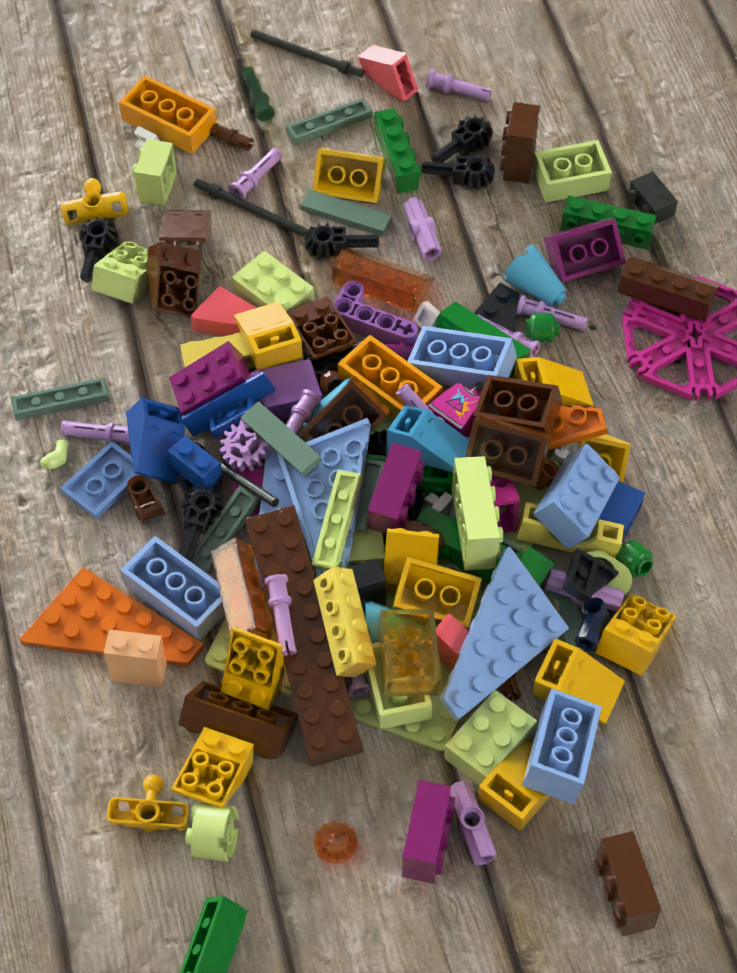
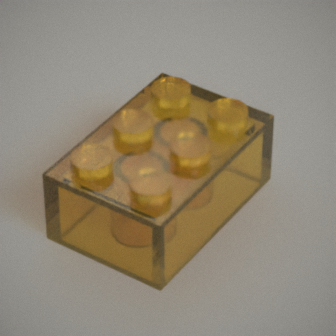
[377,609,442,697]

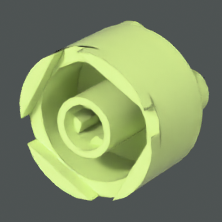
[185,802,238,862]

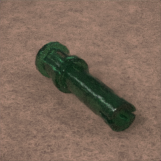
[241,66,275,122]

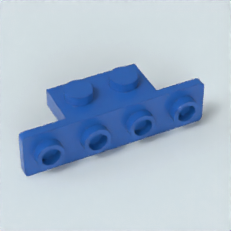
[181,372,275,439]

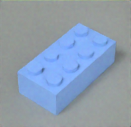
[407,326,517,389]
[533,443,620,549]
[120,536,233,641]
[522,688,601,805]

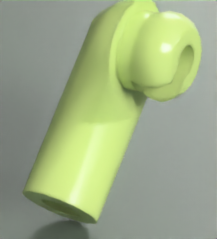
[40,440,68,470]

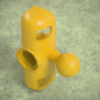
[61,178,129,225]
[107,774,190,833]

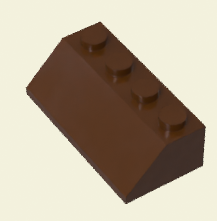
[617,257,721,322]
[178,681,299,759]

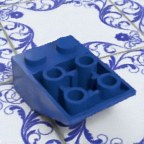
[126,397,185,484]

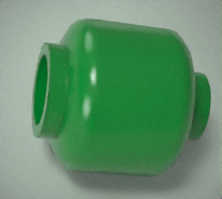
[526,313,560,343]
[616,540,653,578]

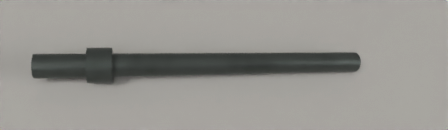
[250,29,365,78]
[194,178,309,237]
[194,442,279,508]

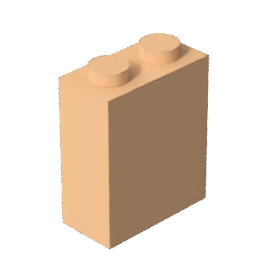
[104,630,167,688]

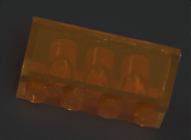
[332,248,434,313]
[211,538,272,640]

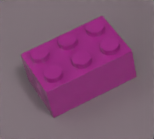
[543,219,626,282]
[169,341,251,415]
[368,442,425,534]
[402,780,455,884]

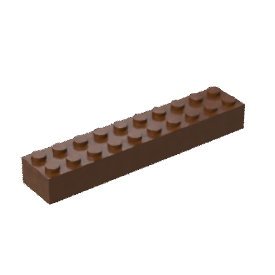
[245,505,364,767]

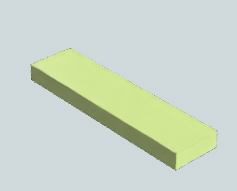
[311,470,363,570]

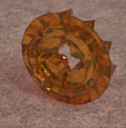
[314,820,357,863]

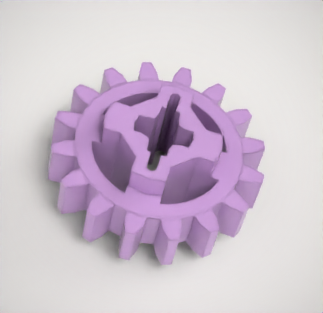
[219,420,271,472]

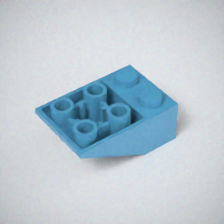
[386,404,469,472]

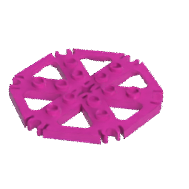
[621,275,737,401]

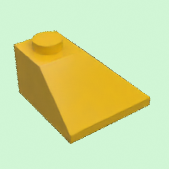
[580,434,631,483]

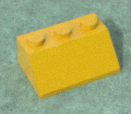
[312,148,387,203]
[391,557,482,629]

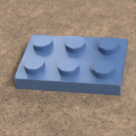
[60,441,143,520]

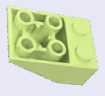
[91,242,149,304]

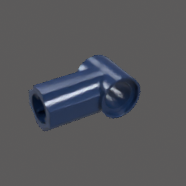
[575,597,612,651]

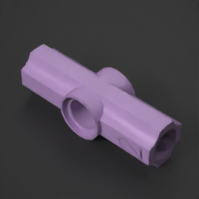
[403,197,442,261]
[544,568,624,612]
[451,781,497,866]

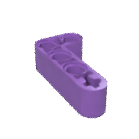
[333,281,418,344]

